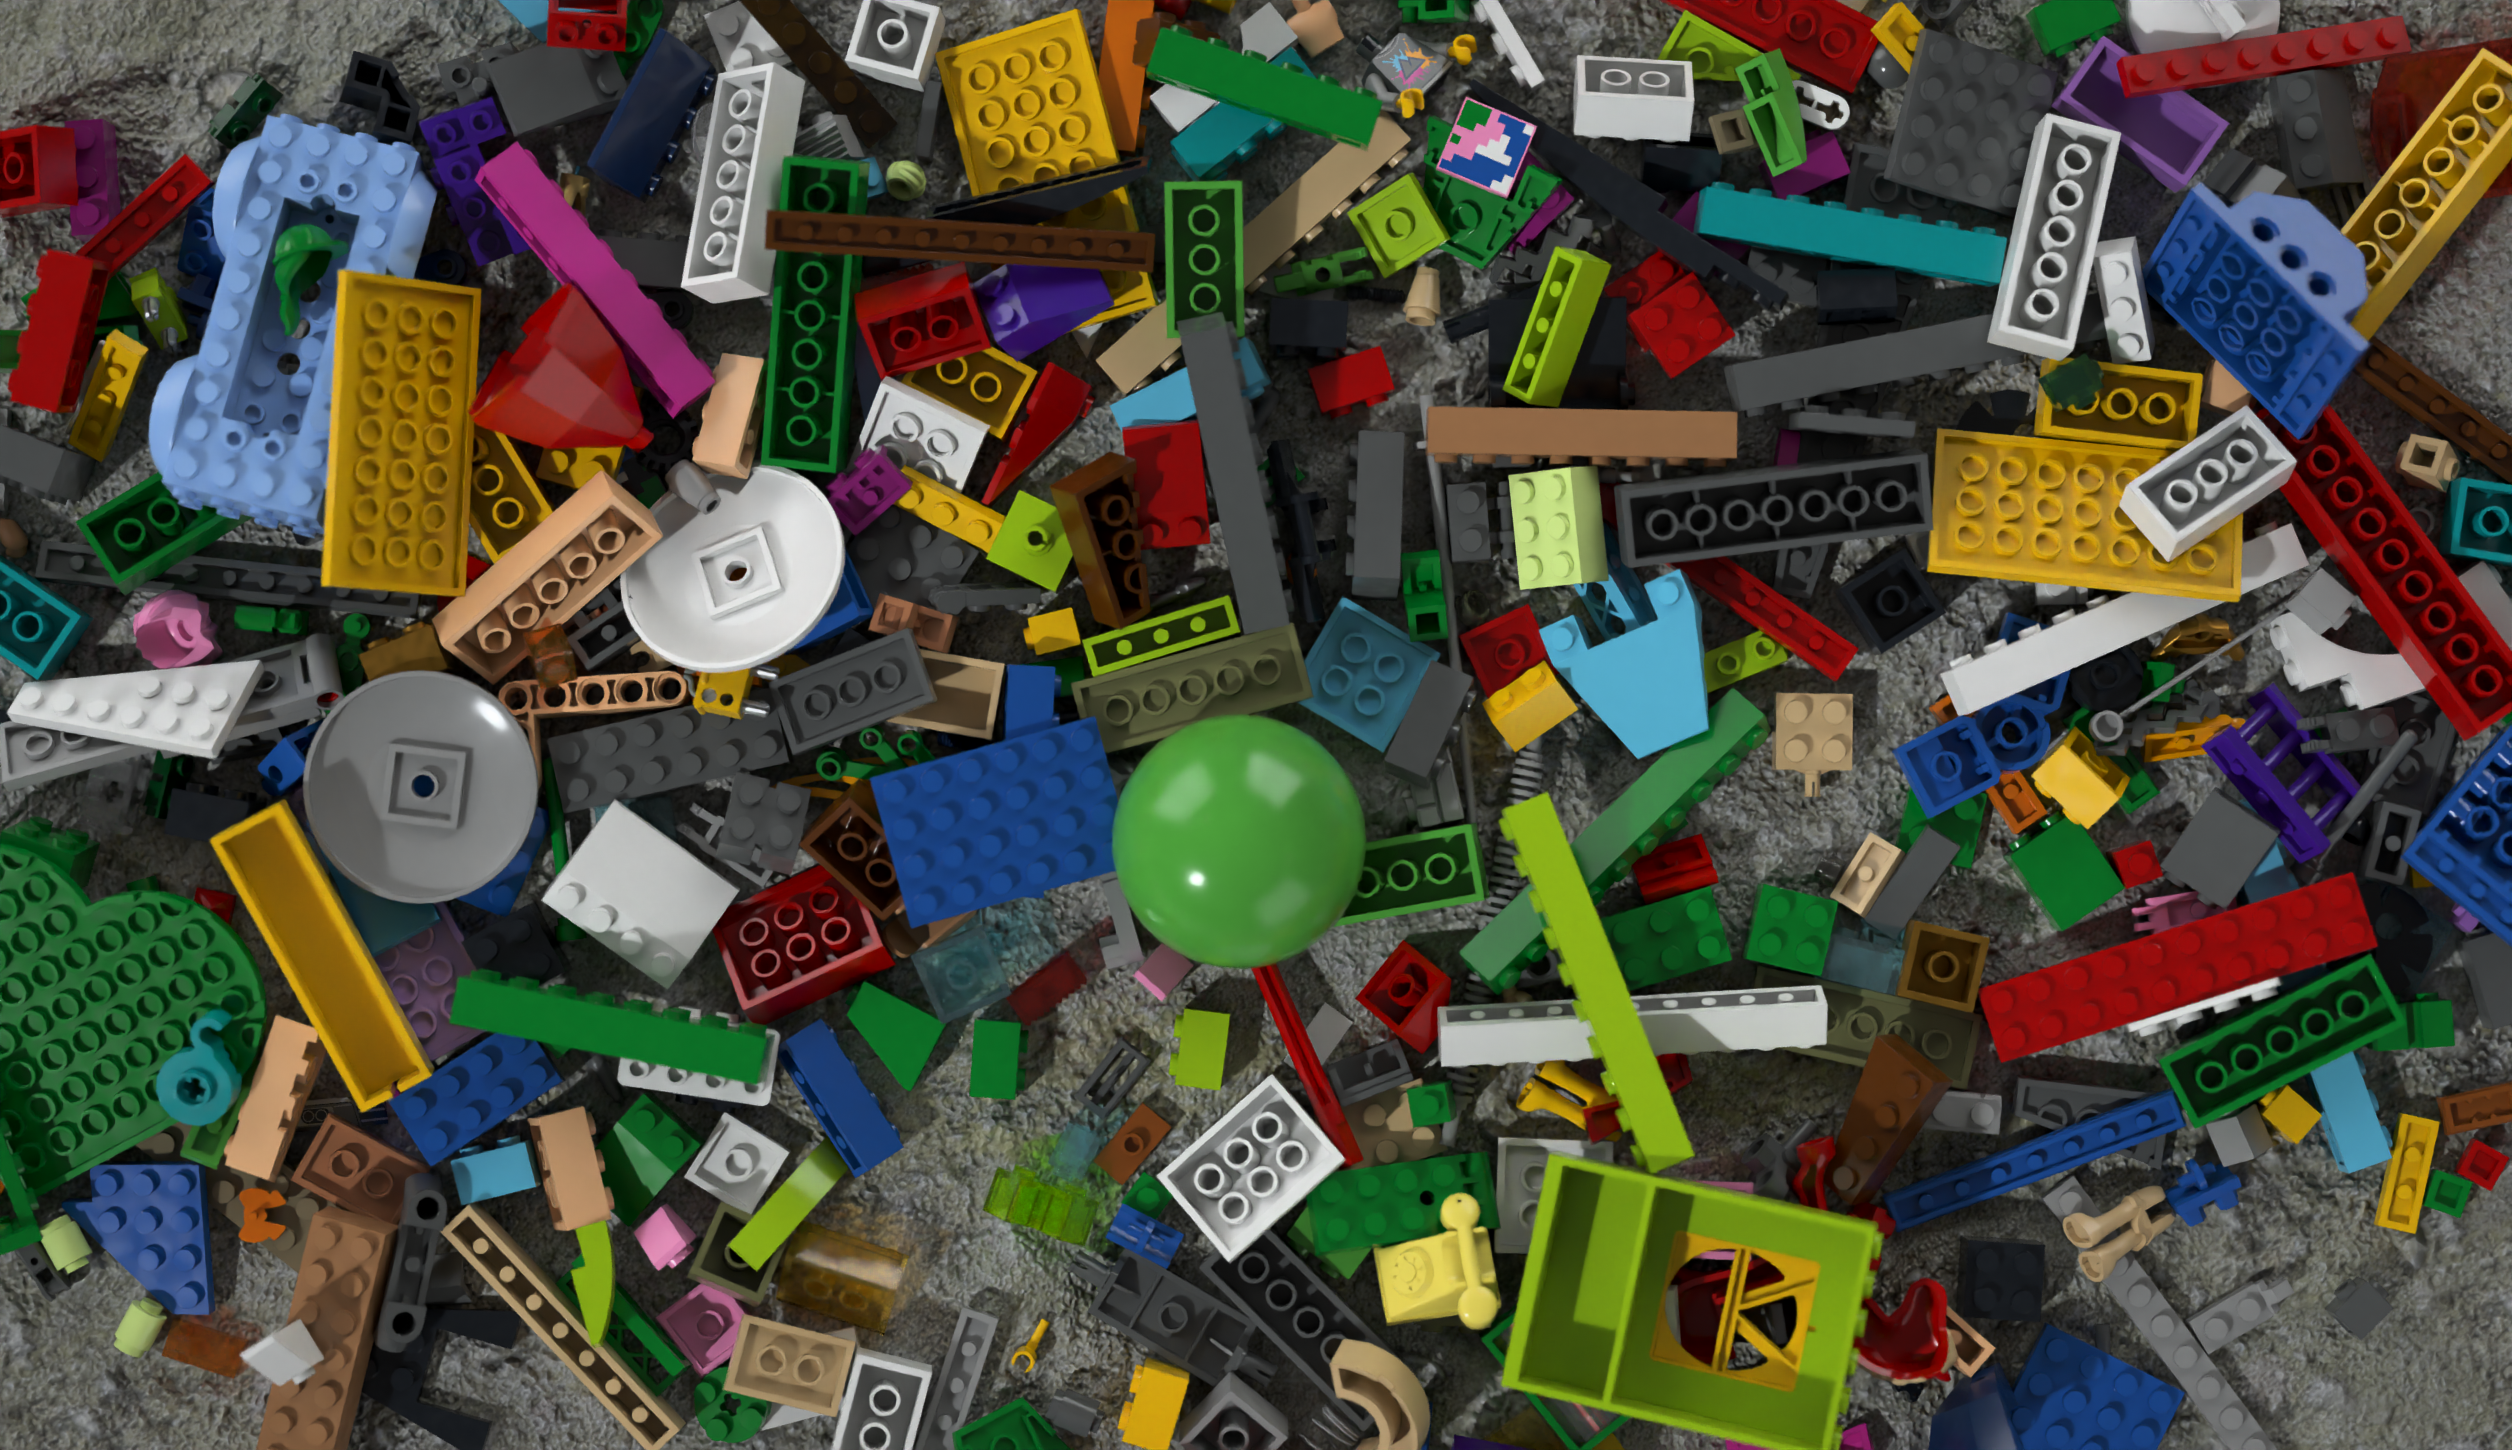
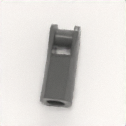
[15,1241,72,1302]

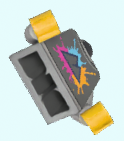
[1356,33,1478,126]

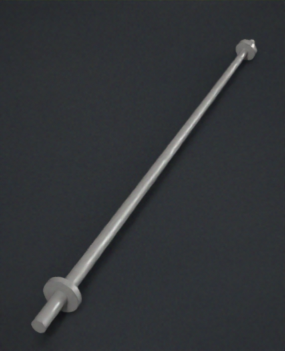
[1413,395,1490,883]

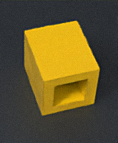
[1023,607,1083,657]
[2257,1084,2322,1144]

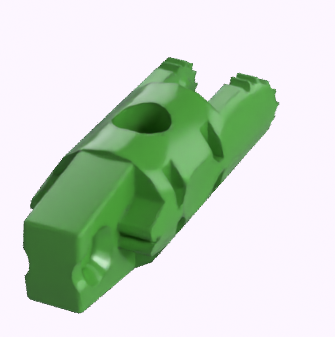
[1273,246,1373,297]

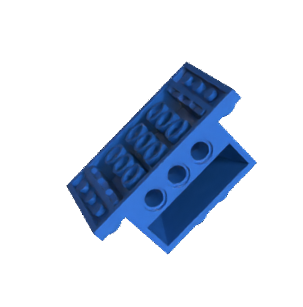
[2142,182,2370,440]
[2400,720,2512,947]

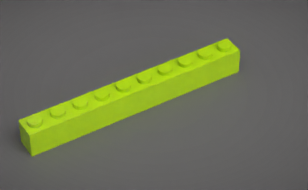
[1498,792,1695,1174]

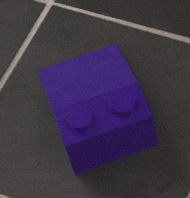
[973,264,1115,362]

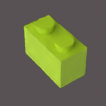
[1168,1007,1231,1091]

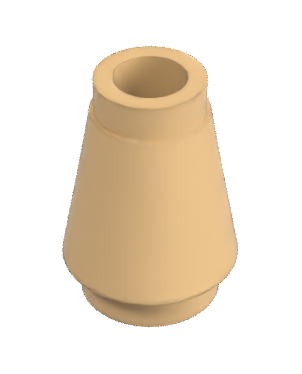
[1403,267,1441,326]

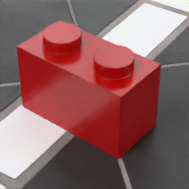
[1307,345,1395,420]

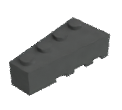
[1345,430,1405,601]

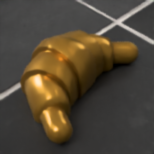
[2151,613,2245,662]

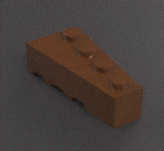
[1049,452,1151,630]
[1824,1034,1953,1205]

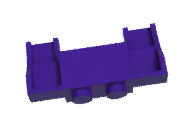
[419,96,531,267]

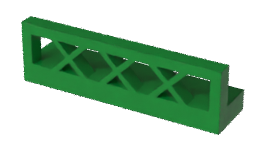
[555,1254,693,1397]

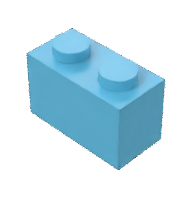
[451,1135,542,1206]

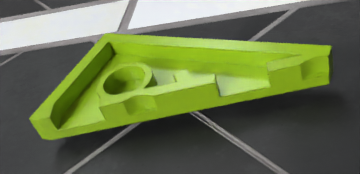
[1657,10,1801,82]

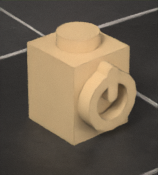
[2395,433,2460,493]

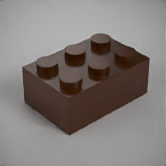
[799,778,904,922]

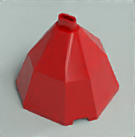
[467,281,654,453]

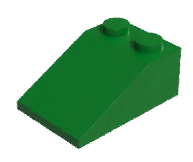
[595,1091,706,1227]

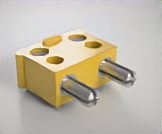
[683,664,780,720]

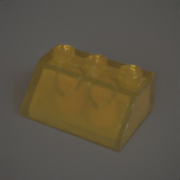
[775,1220,909,1336]

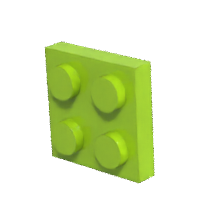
[1347,173,1451,279]

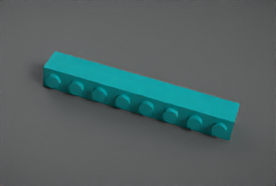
[1693,182,2007,287]

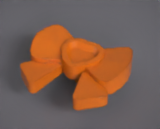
[238,1187,287,1243]

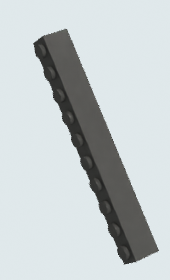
[1724,293,2108,418]

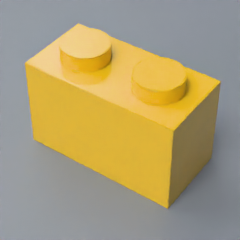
[1482,660,1578,753]

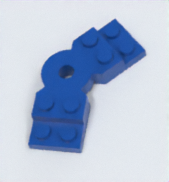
[1892,612,2071,819]

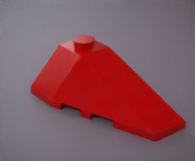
[981,362,1096,508]

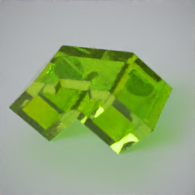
[983,1164,1100,1246]

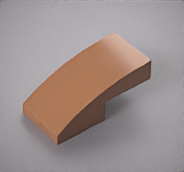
[868,593,959,654]

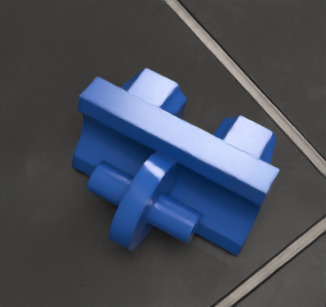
[2164,1158,2242,1227]
[1105,1203,1184,1269]

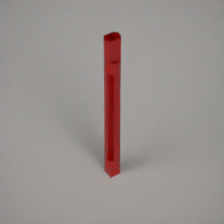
[1251,963,1364,1170]

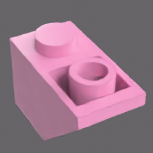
[633,1203,698,1271]

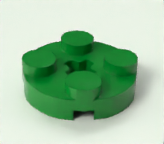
[694,1364,772,1443]

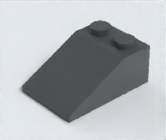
[486,42,627,137]

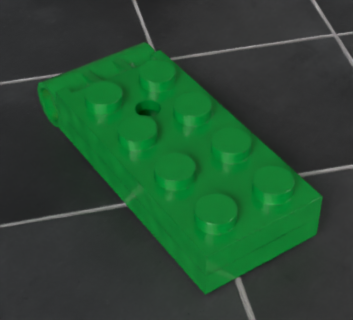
[1306,1152,1501,1256]

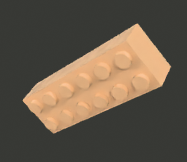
[432,470,663,685]

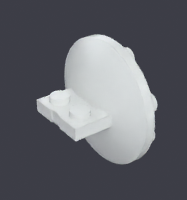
[2125,0,2280,88]

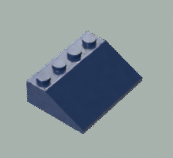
[586,27,717,203]

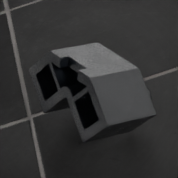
[339,51,420,146]

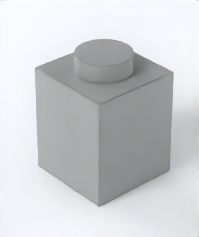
[2284,568,2356,635]
[2206,1104,2273,1167]

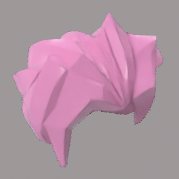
[133,589,223,670]

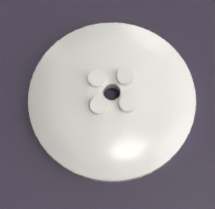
[620,462,845,673]

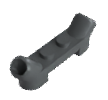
[373,1173,447,1352]

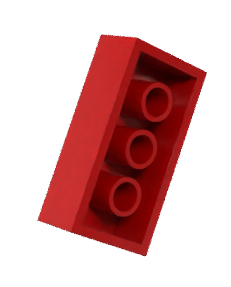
[8,249,112,413]

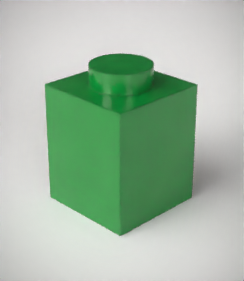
[1406,1079,1457,1128]

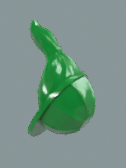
[272,224,349,336]

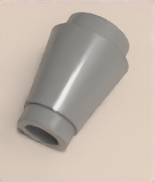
[666,459,721,515]

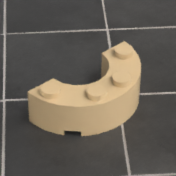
[1330,1339,1430,1450]

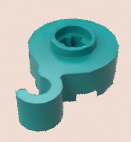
[156,1009,242,1126]

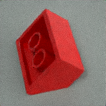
[854,261,991,380]

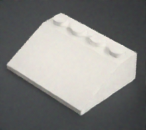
[542,799,740,990]
[1157,1074,1346,1263]

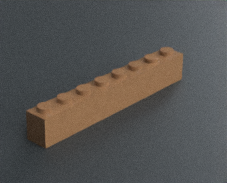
[1426,406,1737,468]

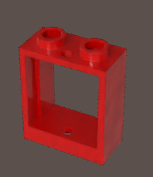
[547,0,627,52]

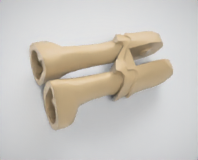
[2063,1185,2176,1283]

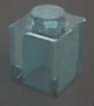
[1048,1119,1104,1182]

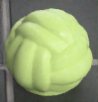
[885,160,926,201]

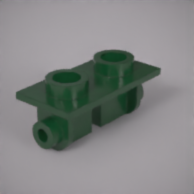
[207,73,283,150]
[143,750,195,819]

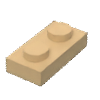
[1830,832,1905,918]

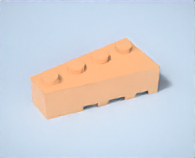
[223,1015,327,1183]

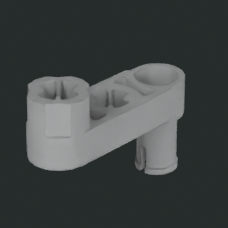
[1099,871,1145,970]

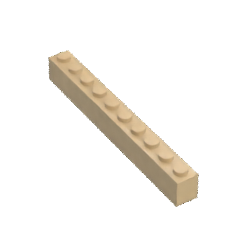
[1095,110,1411,397]

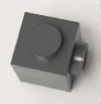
[2324,1276,2394,1340]

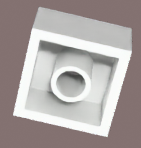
[845,0,946,92]

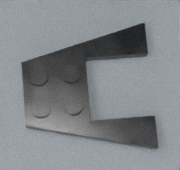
[361,1307,522,1450]

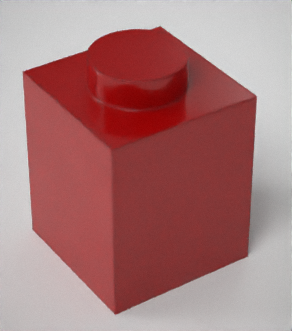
[2105,839,2163,889]

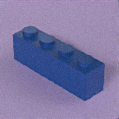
[777,1018,903,1178]

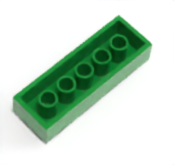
[2155,951,2407,1129]

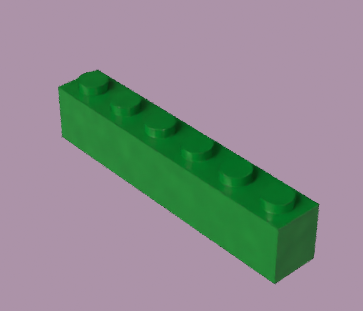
[1146,25,1383,151]

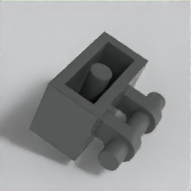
[1445,481,1517,564]
[561,575,642,673]

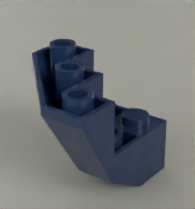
[1928,1362,2024,1450]

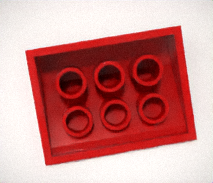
[712,865,896,1025]

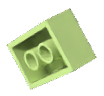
[1508,466,1609,590]

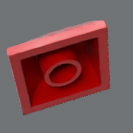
[1355,940,1451,1054]

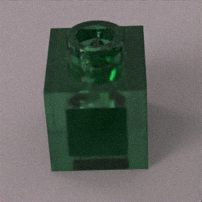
[2038,353,2104,413]

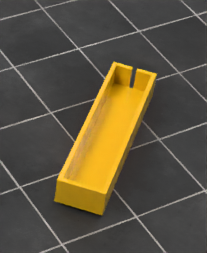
[210,799,434,1113]

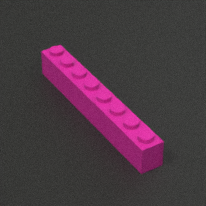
[475,142,716,418]

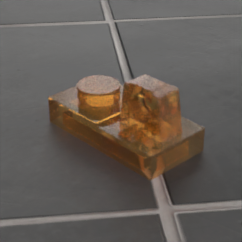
[162,1317,249,1379]

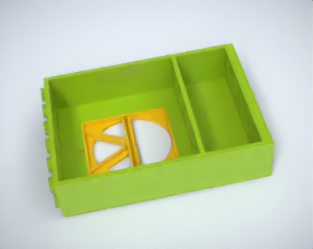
[1501,1151,1884,1450]

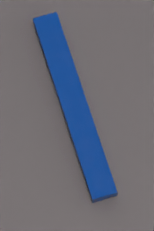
[1882,1088,2187,1233]

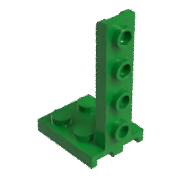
[0,1116,43,1256]

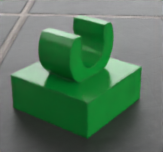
[2136,661,2186,702]

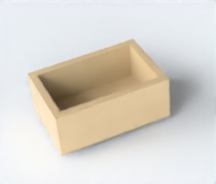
[886,649,1006,740]

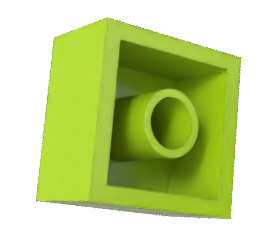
[986,490,1074,594]

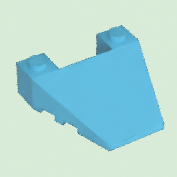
[1539,569,1710,759]

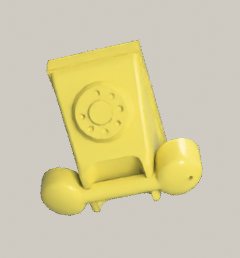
[1373,1193,1501,1329]

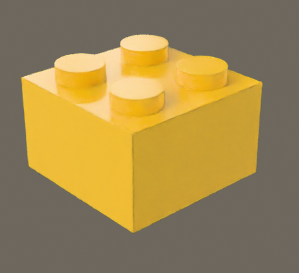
[2031,726,2131,830]
[1117,1356,1190,1450]

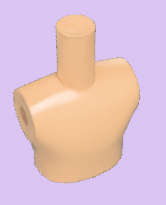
[1286,0,1345,58]

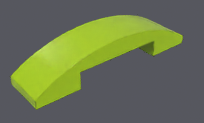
[728,1135,849,1271]

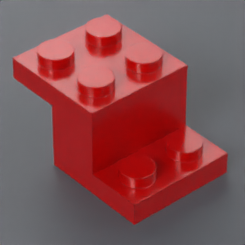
[1602,251,1736,380]

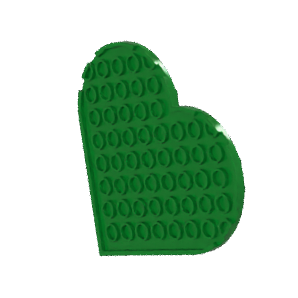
[0,844,267,1198]

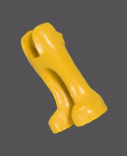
[1516,1060,1622,1142]

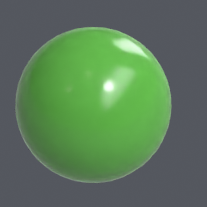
[1112,714,1366,969]

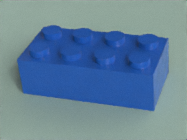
[389,1033,565,1167]

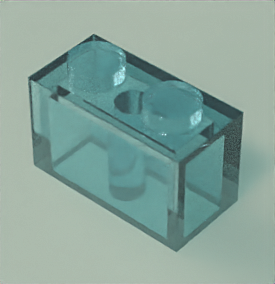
[1815,927,1905,995]

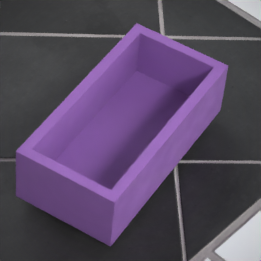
[2051,36,2229,193]

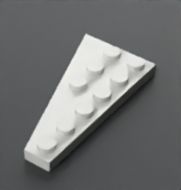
[7,660,265,759]

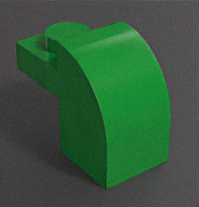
[1400,549,1448,642]

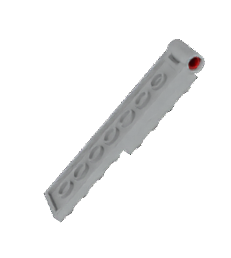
[0,633,344,792]

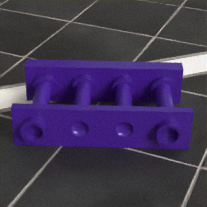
[2201,683,2372,864]

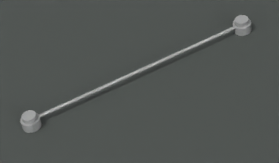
[2089,507,2434,743]

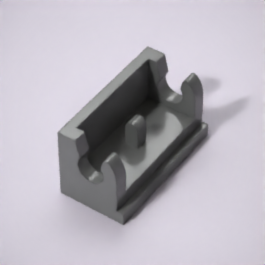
[1327,1038,1414,1107]

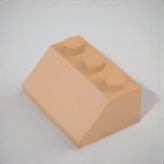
[527,1106,614,1231]

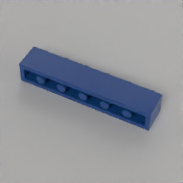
[1002,664,1061,898]

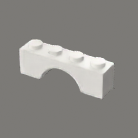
[1150,2,1298,136]

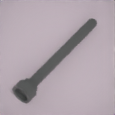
[2289,730,2418,885]

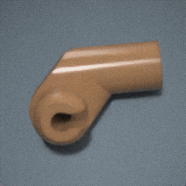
[0,518,28,559]

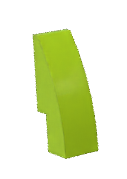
[571,1220,616,1348]

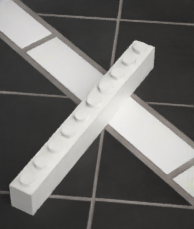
[1940,521,2309,716]
[1437,985,1828,1068]

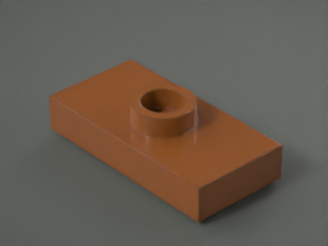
[2436,1081,2512,1135]
[1093,1102,1172,1185]

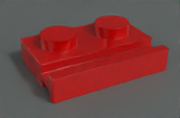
[1631,833,1719,905]

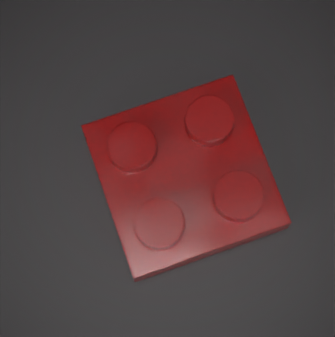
[1459,604,1559,699]

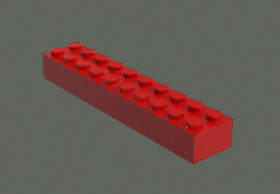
[2256,404,2512,741]
[1978,872,2378,1063]

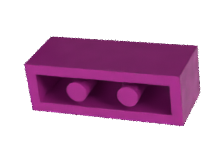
[64,119,121,242]

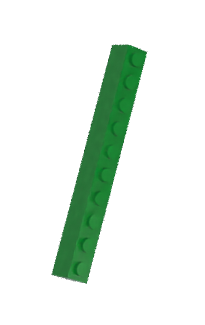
[1459,688,1771,995]

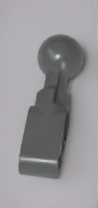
[1865,0,1974,89]

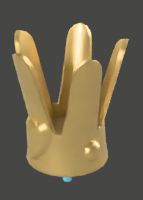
[559,166,591,218]

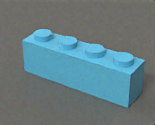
[1110,337,1272,434]

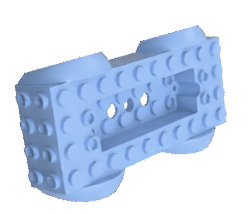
[149,114,438,538]

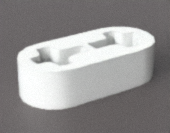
[1792,80,1850,131]

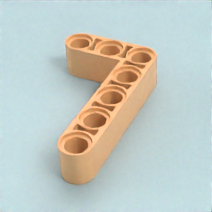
[498,671,691,789]

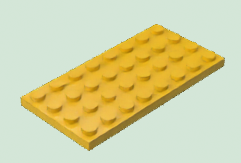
[935,8,1159,333]
[321,270,482,597]
[1927,428,2243,602]

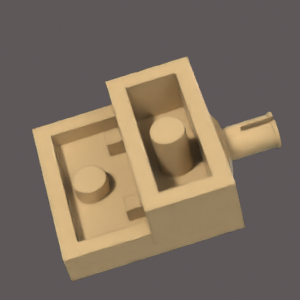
[1772,693,1853,797]

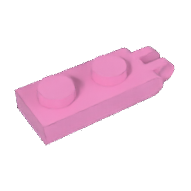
[2131,890,2237,935]

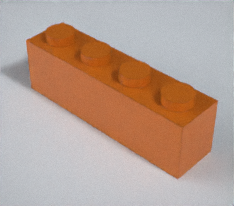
[1098,0,1155,157]

